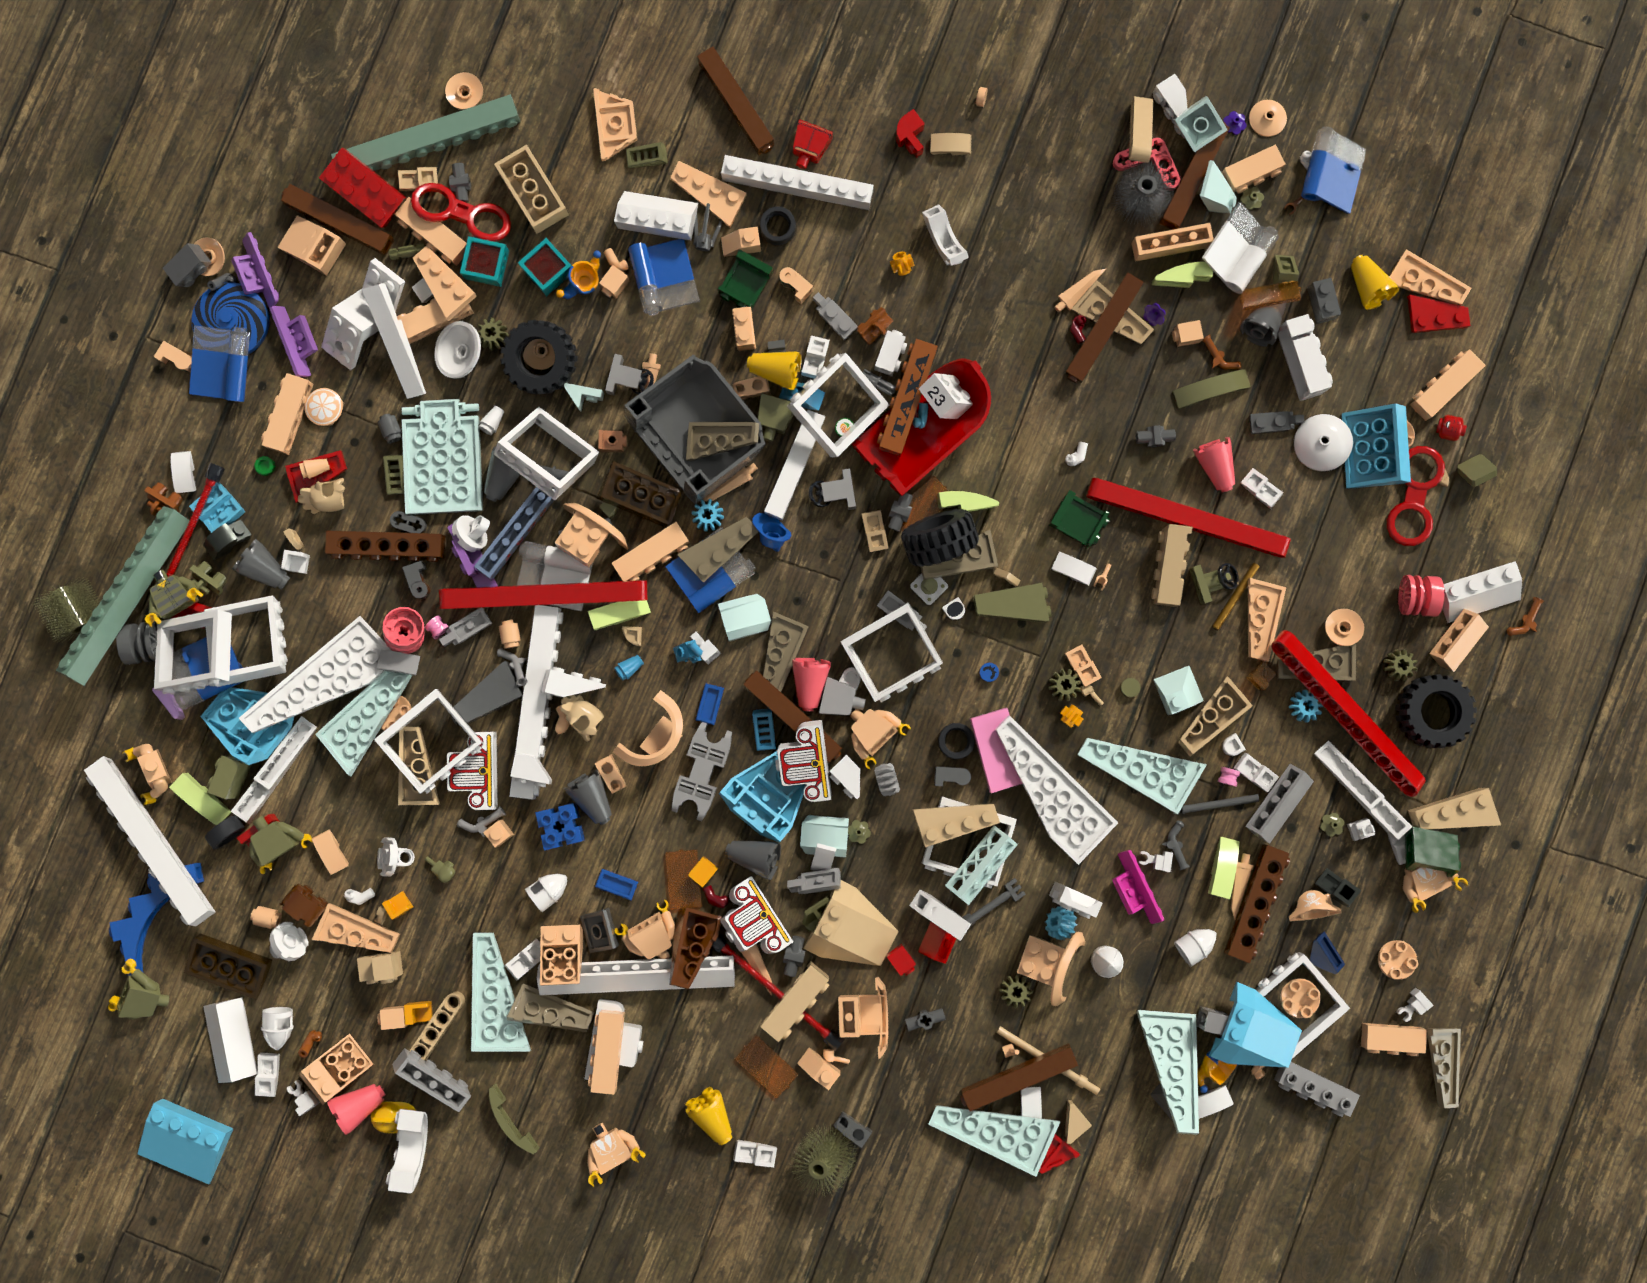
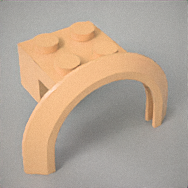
[555,503,628,568]
[613,690,683,766]
[1017,932,1085,1006]
[838,977,888,1059]

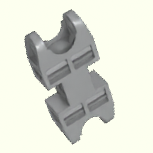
[672,722,732,821]

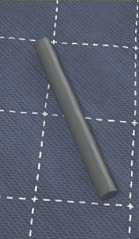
[1181,794,1259,813]

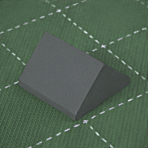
[580,908,619,953]

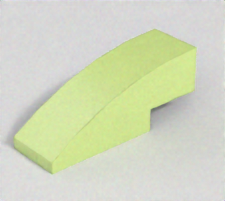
[1152,262,1213,288]
[936,491,999,512]
[588,600,651,630]
[169,773,232,825]
[1208,837,1240,899]

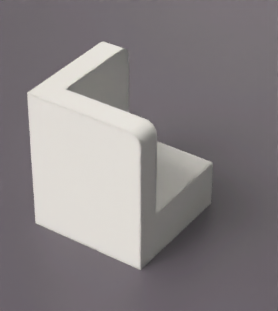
[281,550,310,574]

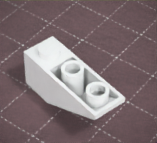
[1153,74,1188,138]
[541,667,606,697]
[909,890,971,941]

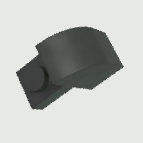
[203,520,252,560]
[1315,868,1361,907]

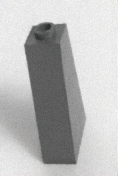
[451,661,523,726]

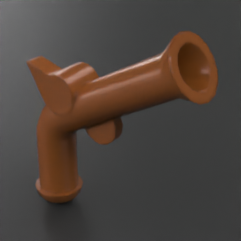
[1202,335,1241,370]
[1506,597,1544,636]

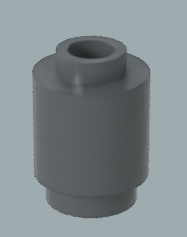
[377,414,402,444]

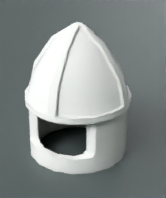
[525,874,567,912]
[1174,929,1217,967]
[1091,946,1124,978]
[261,1007,293,1050]

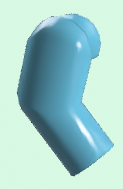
[913,403,929,429]

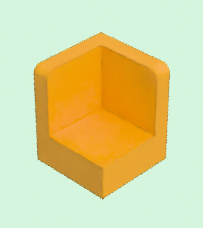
[688,856,719,888]
[382,891,413,920]
[404,1001,433,1025]

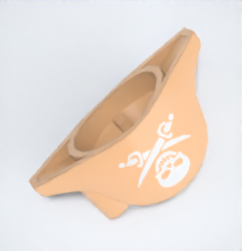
[1289,890,1342,921]

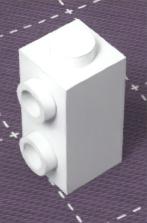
[875,330,907,376]

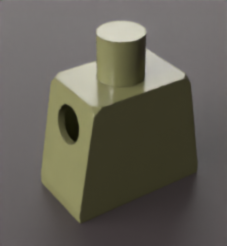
[758,393,794,442]

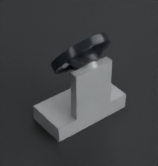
[605,354,654,396]
[809,469,856,510]

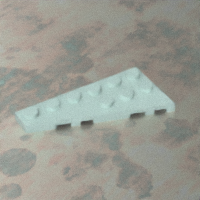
[316,671,413,776]
[1077,738,1206,814]
[471,933,531,1052]
[1137,1010,1199,1135]
[928,1105,1060,1177]

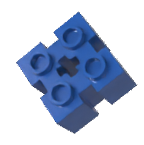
[535,803,585,850]

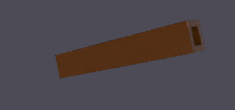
[697,46,774,155]
[1159,122,1230,230]
[281,184,394,257]
[1066,273,1144,384]
[743,670,842,762]
[960,1043,1078,1112]

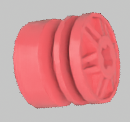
[1398,575,1444,617]
[383,607,425,654]

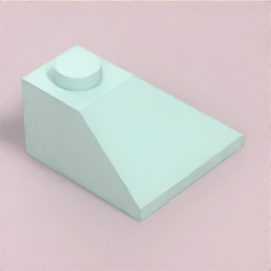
[1174,96,1227,152]
[1200,160,1236,214]
[1153,666,1204,715]

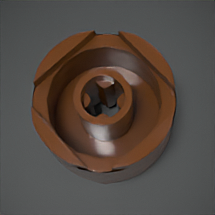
[280,883,328,927]

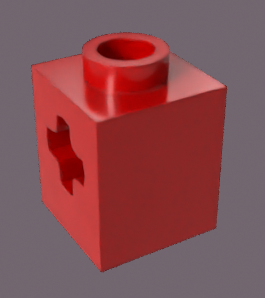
[886,943,916,976]

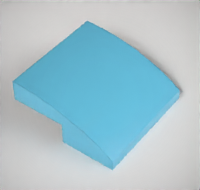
[189,482,245,533]

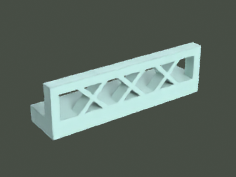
[945,825,1018,905]

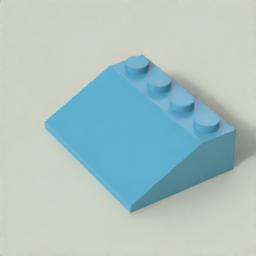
[1342,404,1411,488]
[138,1099,233,1184]

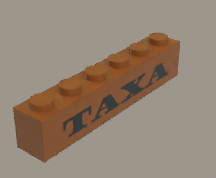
[877,339,938,457]

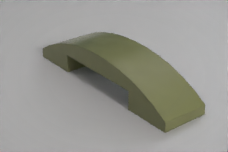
[1172,369,1251,409]
[489,1083,540,1154]

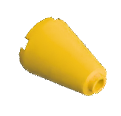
[1351,255,1399,310]
[747,351,801,390]

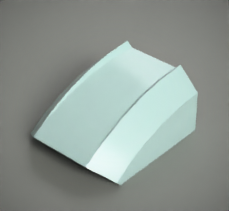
[718,594,771,642]
[800,815,849,857]

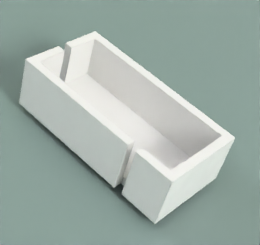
[1278,314,1333,401]

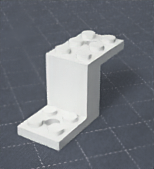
[321,258,405,370]

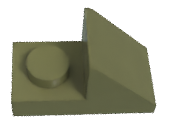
[1273,255,1299,285]

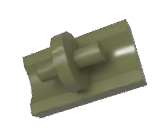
[190,561,227,596]

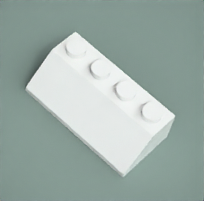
[614,191,698,241]
[1442,561,1522,623]

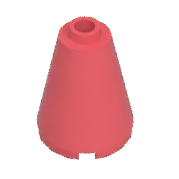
[1193,437,1235,492]
[792,658,831,711]
[327,1084,385,1135]

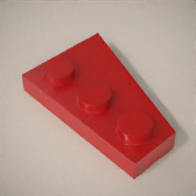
[1407,295,1471,333]
[285,450,347,503]

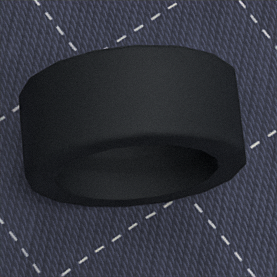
[760,207,796,246]
[938,723,975,759]
[205,816,245,850]

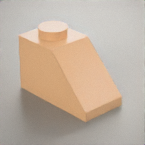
[721,227,761,257]
[797,1048,840,1090]

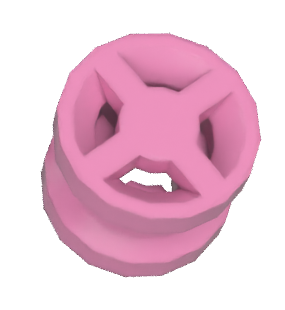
[424,615,449,639]
[1217,767,1240,787]

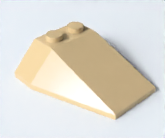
[803,880,898,966]

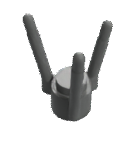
[693,203,723,252]

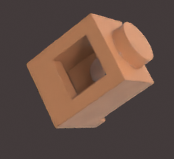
[598,430,627,452]

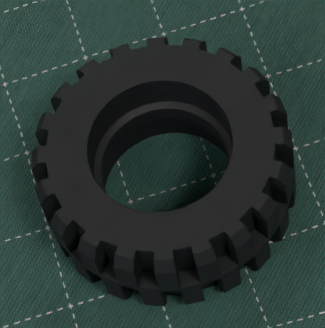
[500,320,578,394]
[901,509,979,567]
[1395,674,1477,748]

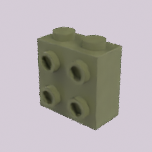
[207,754,252,799]

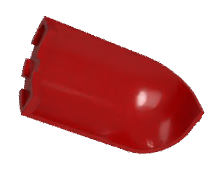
[851,358,991,496]

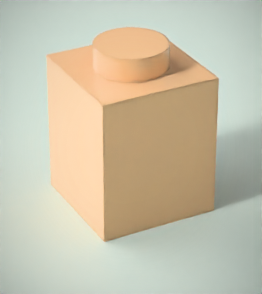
[599,265,630,299]
[1172,320,1204,347]
[483,820,514,848]
[377,1006,408,1030]

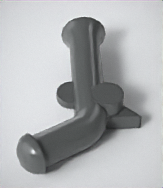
[1162,820,1190,870]

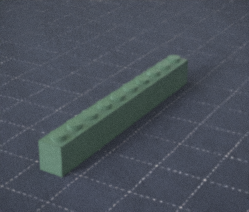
[331,94,521,171]
[56,506,189,686]

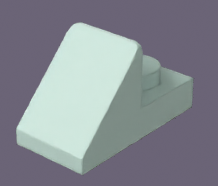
[564,383,604,412]

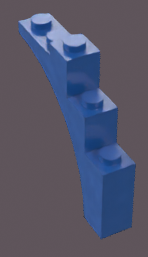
[109,863,204,976]

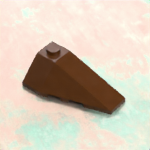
[669,907,722,989]

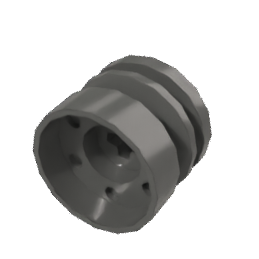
[116,621,157,665]

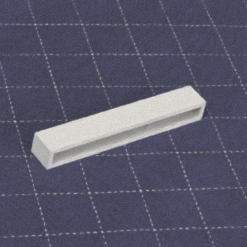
[721,155,874,210]

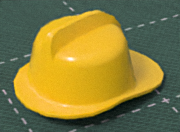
[371,1101,416,1133]

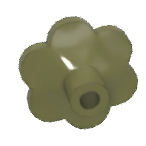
[1240,187,1264,210]
[1320,813,1344,837]
[848,820,871,844]

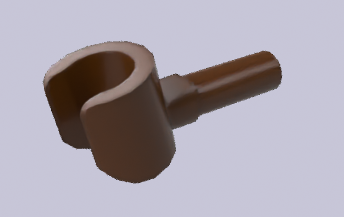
[1283,196,1304,216]

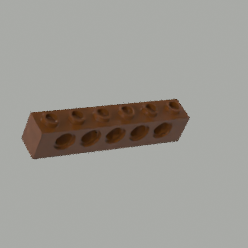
[325,531,445,562]
[1224,844,1290,963]

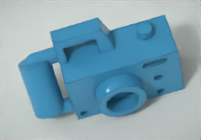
[673,640,703,663]

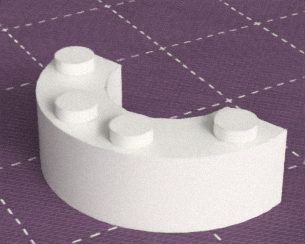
[386,1109,428,1193]

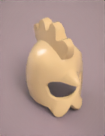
[298,478,345,514]
[560,695,604,742]

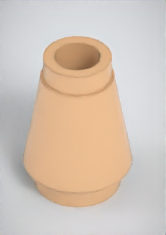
[299,458,330,479]

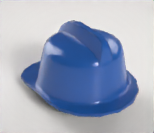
[752,513,791,552]

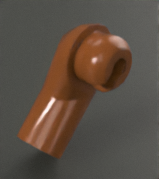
[298,1030,322,1058]

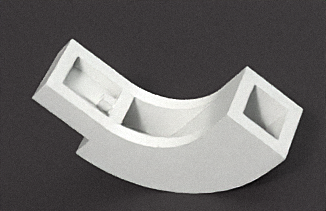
[922,205,969,266]

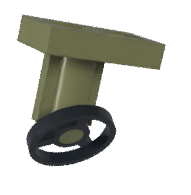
[1189,563,1239,605]

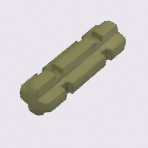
[389,243,425,260]

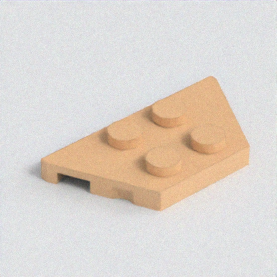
[593,88,637,161]

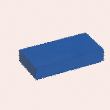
[696,683,724,725]
[595,868,638,900]

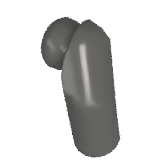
[207,273,237,290]

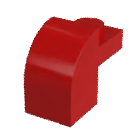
[896,109,925,158]

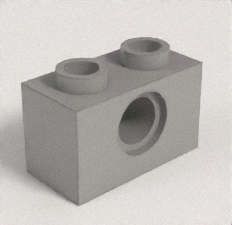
[1196,1006,1229,1035]

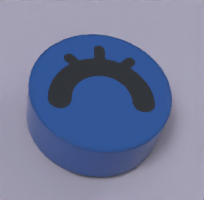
[979,663,999,682]

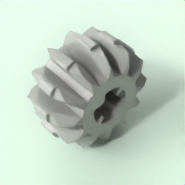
[874,763,900,796]

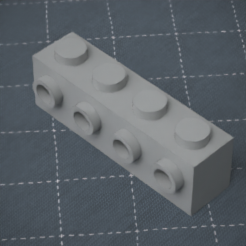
[1246,764,1314,844]
[392,1048,471,1112]
[1274,1062,1360,1117]

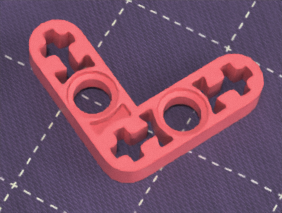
[1113,138,1180,191]

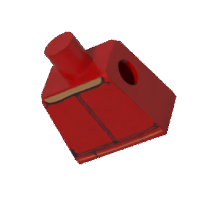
[793,119,833,169]

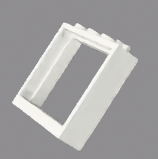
[787,353,889,457]
[494,407,599,500]
[204,595,288,687]
[841,603,943,702]
[154,609,232,694]
[374,689,483,794]
[922,797,1017,888]
[1255,952,1350,1058]

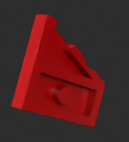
[1039,1134,1080,1174]

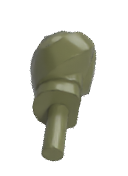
[425,856,456,883]

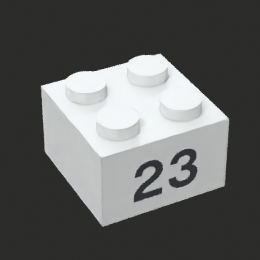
[919,373,973,419]

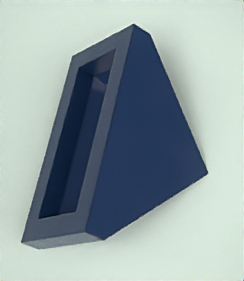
[1310,931,1345,974]

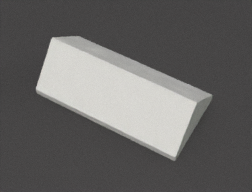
[203,997,258,1083]

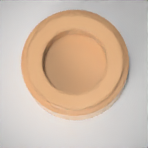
[976,87,988,107]

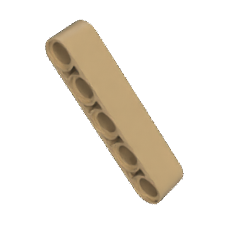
[1129,96,1153,163]
[410,992,465,1061]

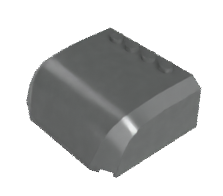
[624,355,765,504]

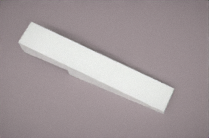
[362,283,426,399]
[764,410,825,520]
[231,716,318,824]
[1314,741,1412,841]

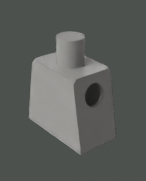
[819,677,866,716]

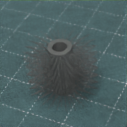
[1114,160,1176,227]

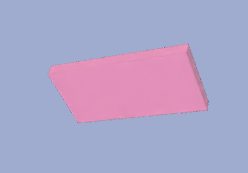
[970,708,1022,793]

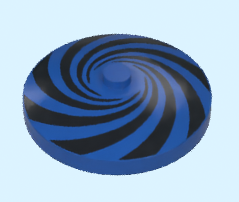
[192,282,270,355]

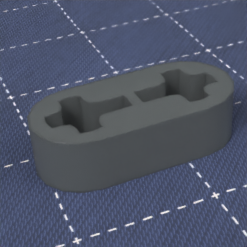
[390,511,427,533]

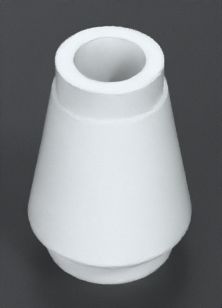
[479,406,504,435]

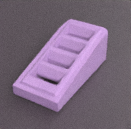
[152,688,185,720]

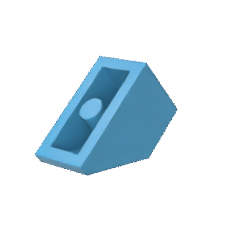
[779,382,825,410]

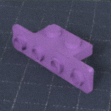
[231,232,279,308]
[270,306,318,377]
[448,524,498,587]

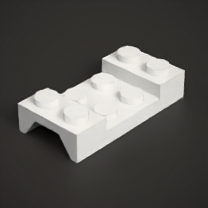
[1049,882,1102,919]

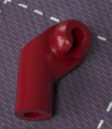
[1070,315,1086,345]
[703,885,729,908]

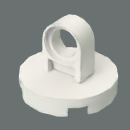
[452,515,490,552]
[377,837,415,877]
[270,922,308,961]

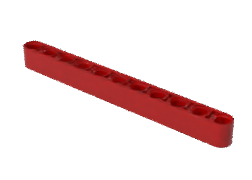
[1086,478,1291,558]
[439,580,648,609]
[1271,630,1426,797]

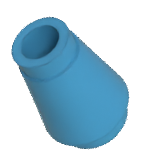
[614,655,644,681]

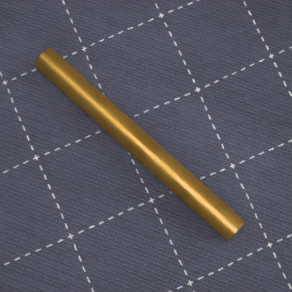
[1212,563,1260,630]

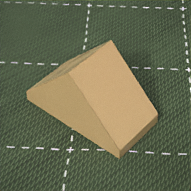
[1064,1100,1092,1144]

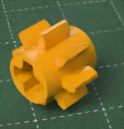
[890,251,914,276]
[1060,704,1084,728]

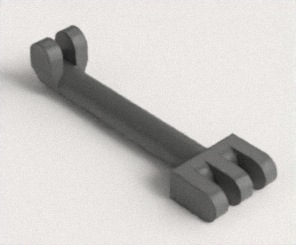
[962,878,1026,927]

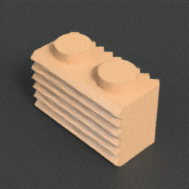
[732,307,756,351]

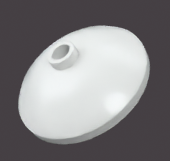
[435,321,481,379]
[1294,414,1353,471]

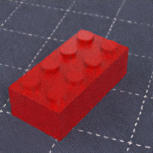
[319,148,407,228]

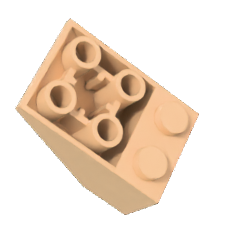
[278,216,346,276]
[540,925,583,986]
[299,1034,373,1105]

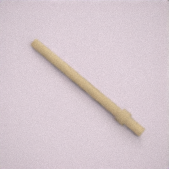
[996,1026,1100,1095]

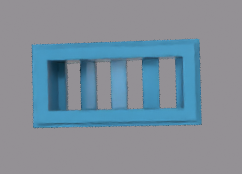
[753,709,776,751]

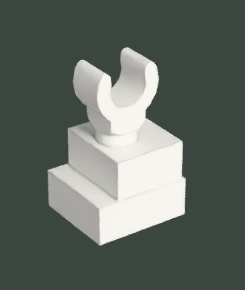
[690,632,721,664]
[1347,818,1375,841]
[1139,851,1173,872]
[1396,988,1434,1022]
[287,1080,320,1116]

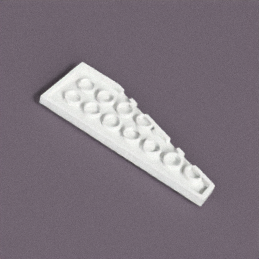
[239,616,392,733]
[995,715,1118,865]

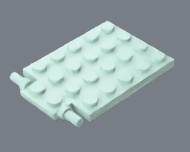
[402,399,483,515]

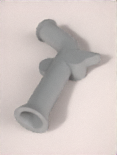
[497,648,527,686]
[457,806,506,838]

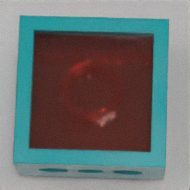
[460,236,509,287]
[518,238,572,297]

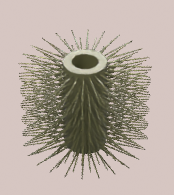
[34,577,101,642]
[790,1123,858,1196]

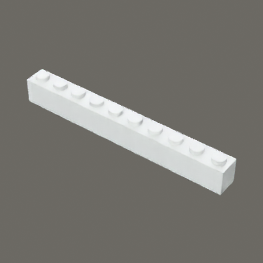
[509,605,563,799]
[84,756,215,926]
[537,956,735,995]

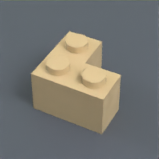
[357,951,403,984]

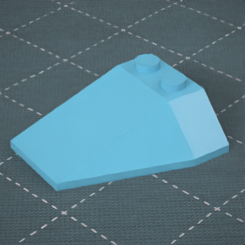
[201,687,294,765]
[719,751,805,843]
[1209,982,1302,1068]

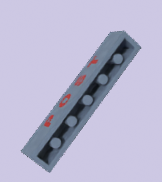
[474,487,555,581]

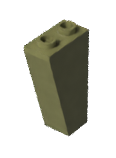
[973,583,1052,623]

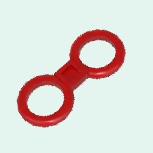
[411,183,511,242]
[1387,446,1445,546]

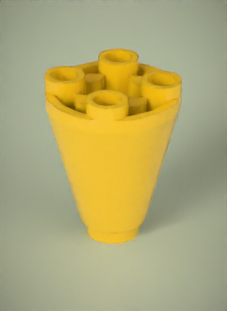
[685,1087,732,1145]

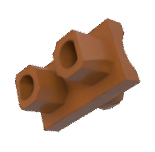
[857,307,893,345]
[144,482,183,516]

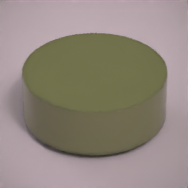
[1120,678,1141,697]

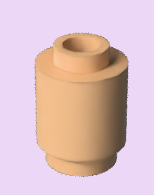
[498,620,521,649]
[250,906,282,929]

